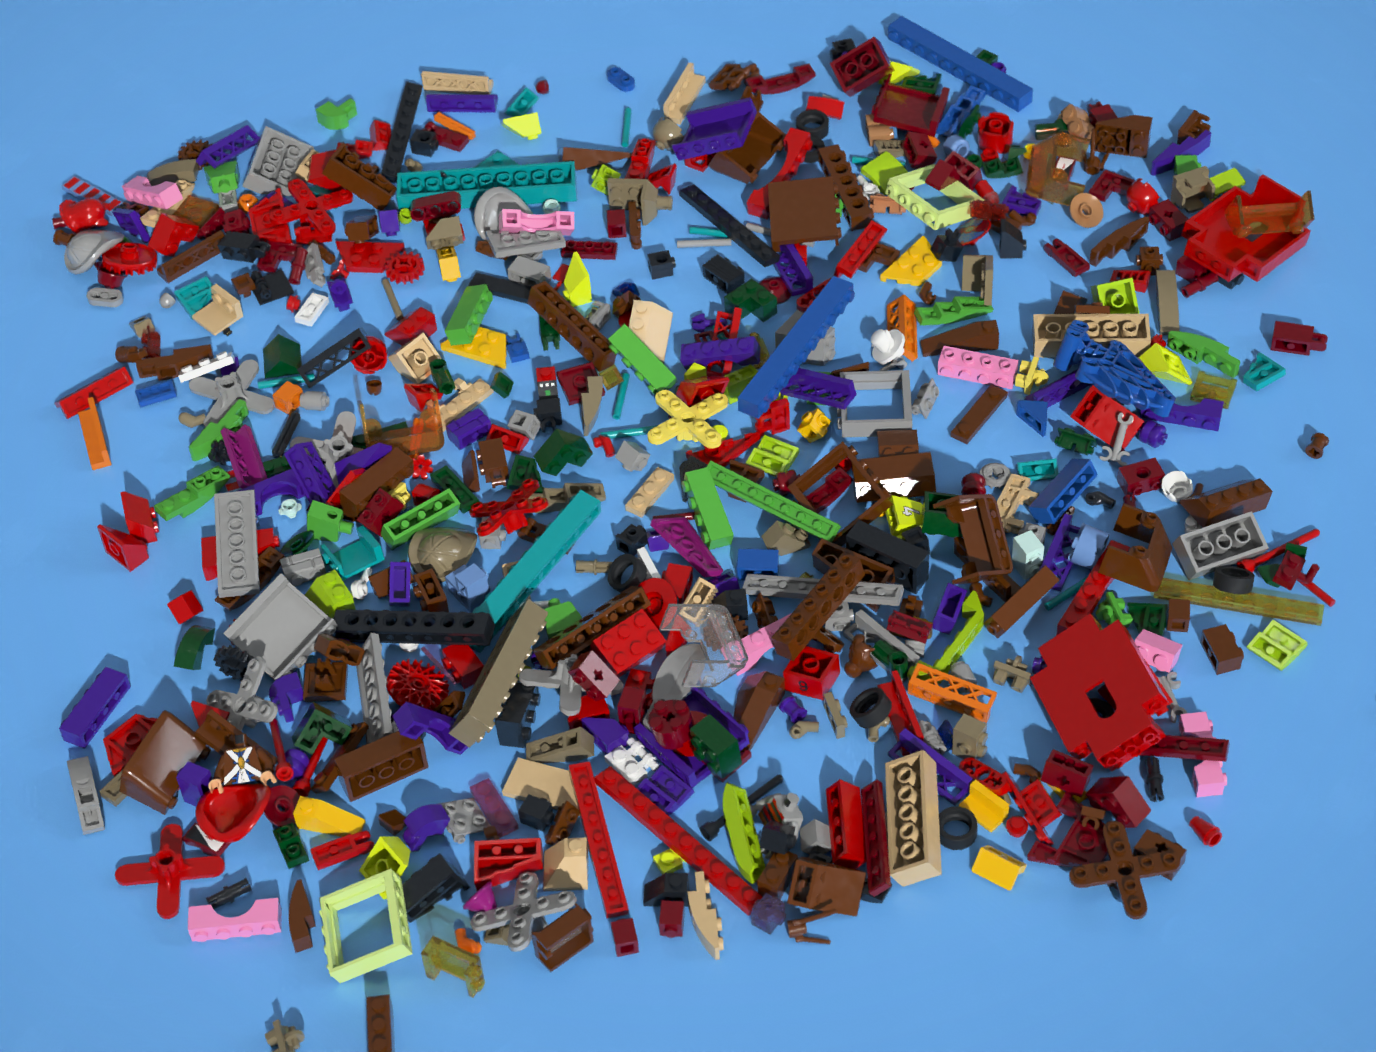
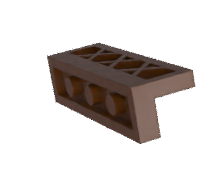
[157,230,224,283]
[954,537,1020,602]
[195,709,278,784]

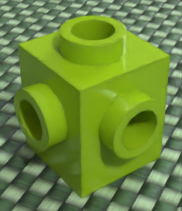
[591,164,621,195]

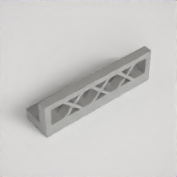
[843,610,920,683]

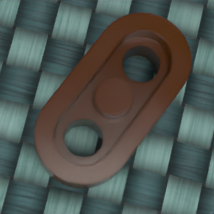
[812,626,844,653]

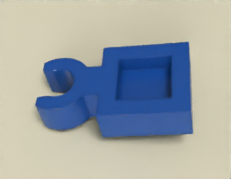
[506,333,530,363]

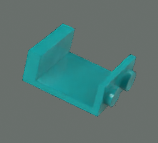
[321,525,385,581]

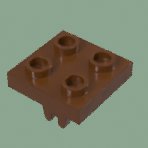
[303,658,348,702]

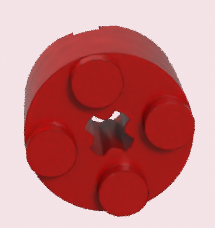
[977,112,1014,153]

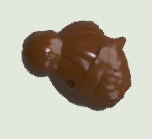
[844,634,878,678]

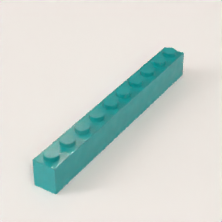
[469,490,601,653]

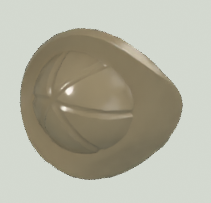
[408,527,478,582]

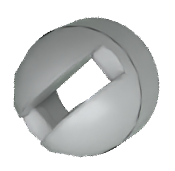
[159,292,176,309]

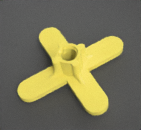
[647,390,728,448]

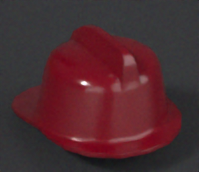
[94,261,127,289]

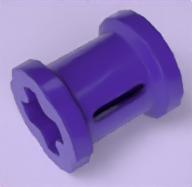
[779,696,807,724]

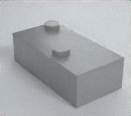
[1172,511,1269,580]

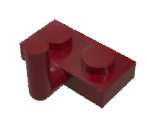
[1272,550,1320,590]

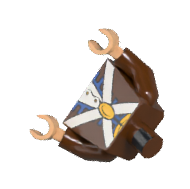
[208,734,277,794]

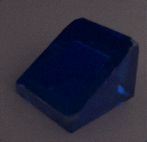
[611,282,640,297]
[937,720,953,752]

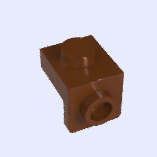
[612,290,641,318]

